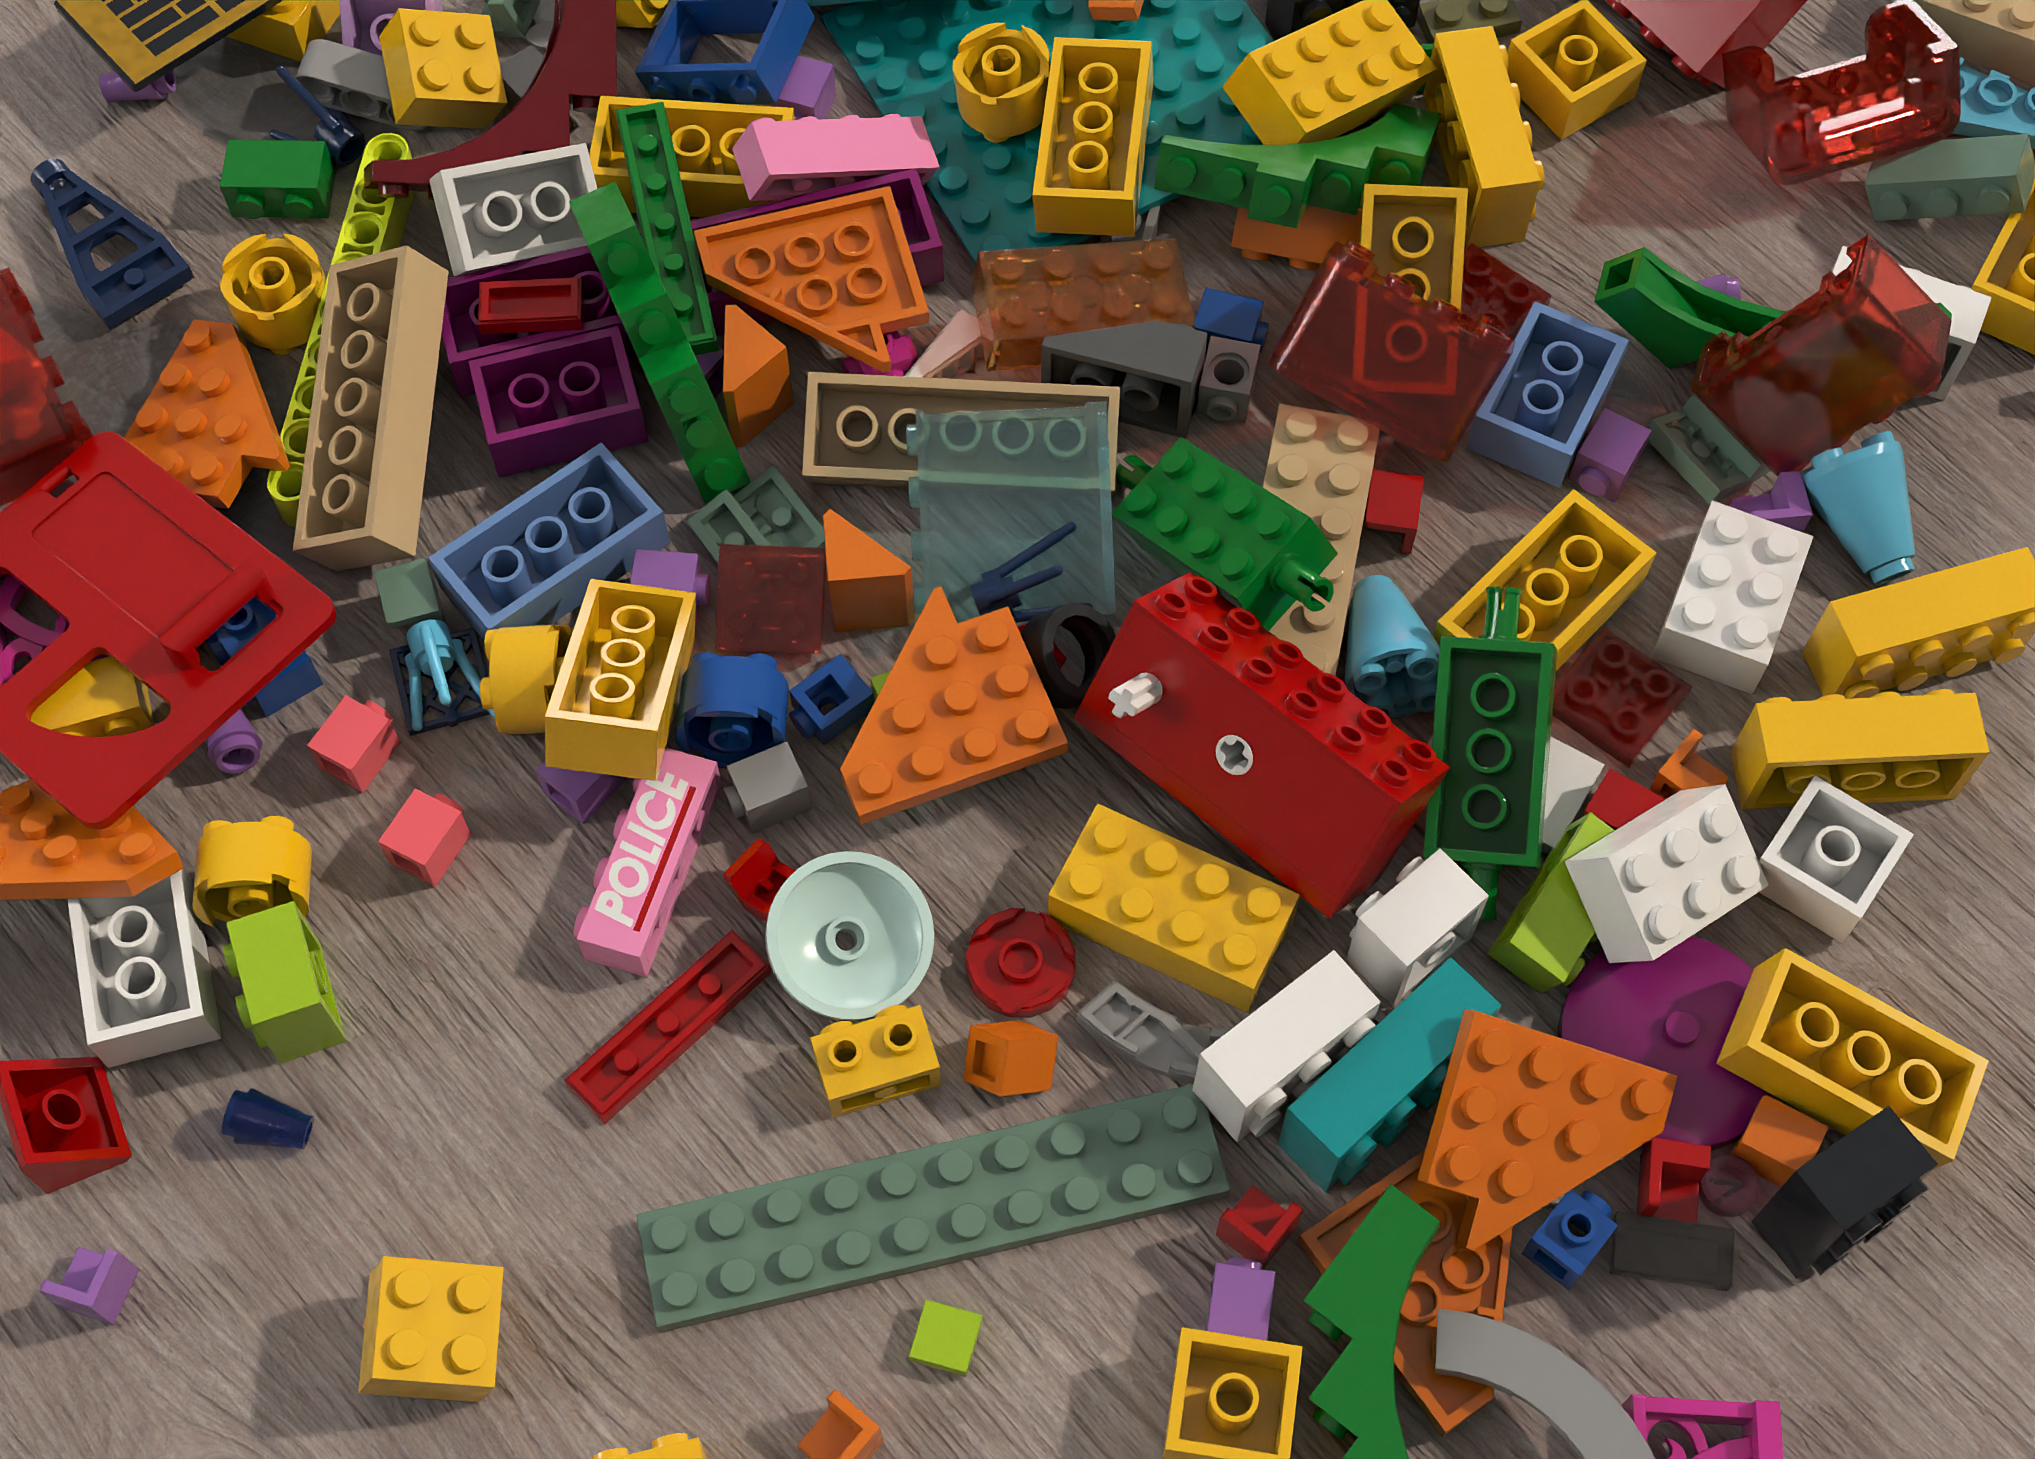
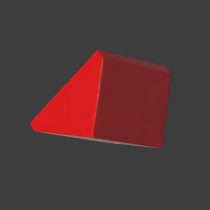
[0,1057,132,1194]

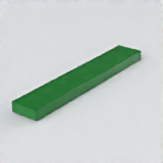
[615,102,719,355]

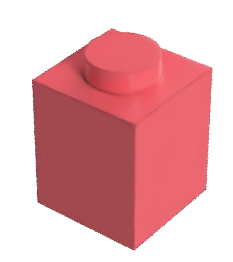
[307,695,401,793]
[378,788,471,887]

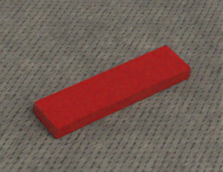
[564,930,772,1125]

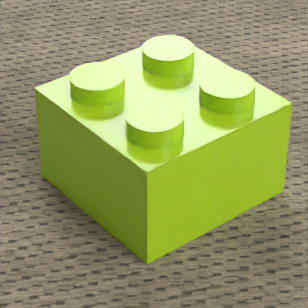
[223,901,347,1063]

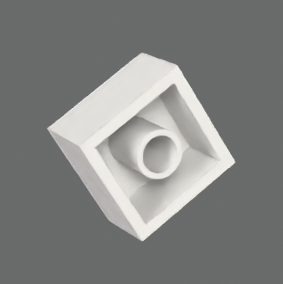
[1759,775,1914,944]
[1346,849,1489,1006]

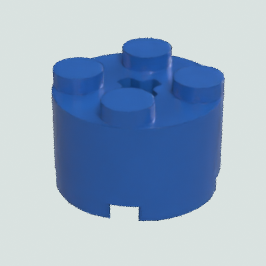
[676,652,789,769]

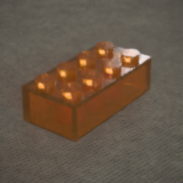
[971,238,1195,372]

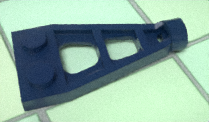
[30,158,194,330]

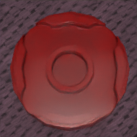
[966,908,1076,1018]

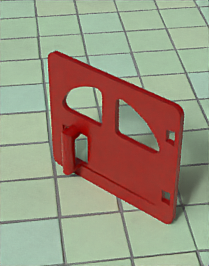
[0,431,336,830]

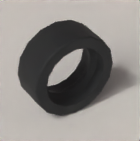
[1021,602,1116,709]

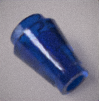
[221,1088,314,1150]

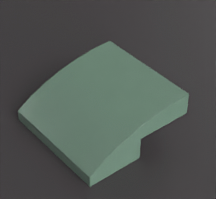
[1646,384,1789,505]
[686,464,826,598]

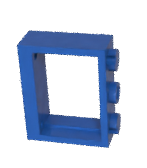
[635,0,815,105]

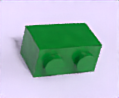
[220,140,336,220]

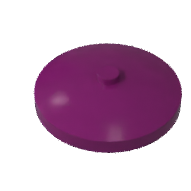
[1558,936,1777,1151]

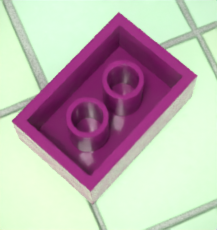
[468,326,648,477]

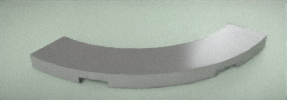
[1076,978,1386,1084]
[1435,1309,1655,1459]

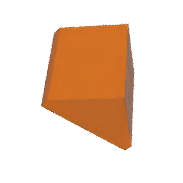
[723,305,794,447]
[823,509,915,632]

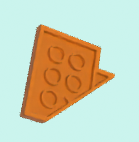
[694,186,929,373]
[124,319,290,509]
[840,586,1068,825]
[0,779,184,900]
[1417,1009,1678,1250]
[1298,1150,1513,1437]

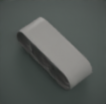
[295,39,427,132]

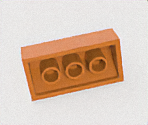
[1231,204,1362,279]

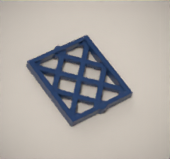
[389,628,490,736]

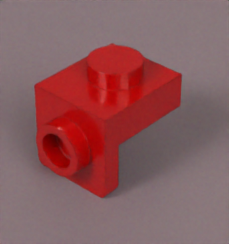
[723,839,796,922]

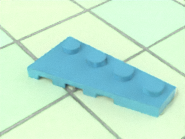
[1892,36,2035,149]

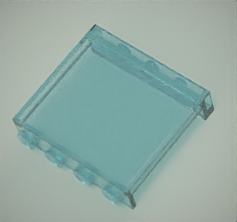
[906,401,1116,623]

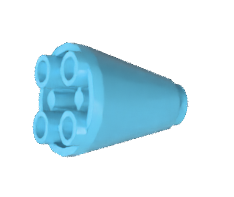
[1801,431,1915,585]
[1345,575,1440,719]

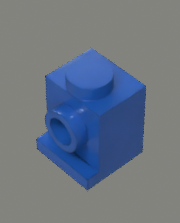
[788,654,874,745]
[1521,1189,1618,1290]

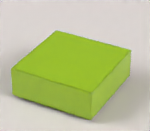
[909,1299,983,1377]

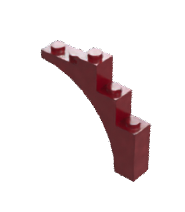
[364,0,617,200]

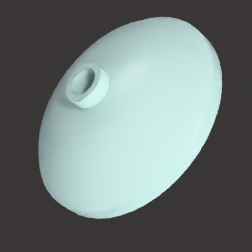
[765,851,934,1021]

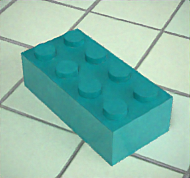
[1277,957,1502,1193]

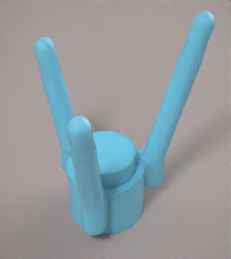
[405,619,495,731]

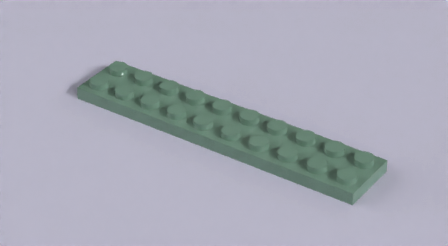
[636,1084,1230,1333]

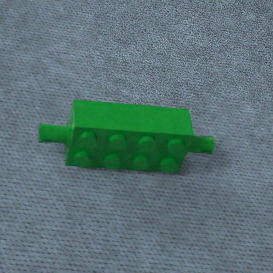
[1111,437,1338,631]
[1423,586,1557,920]

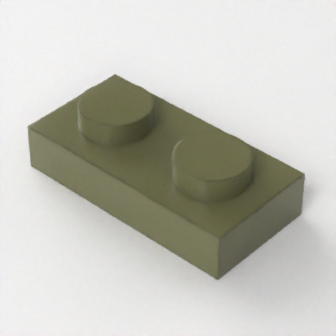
[1417,0,1522,44]

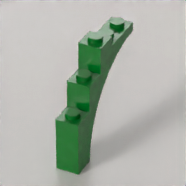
[1154,103,1441,229]
[569,181,751,503]
[1594,247,1952,408]
[1303,1184,1440,1459]

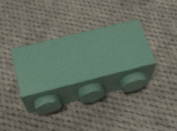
[1864,134,2035,221]

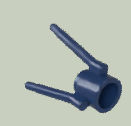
[269,66,365,166]
[970,522,1093,623]

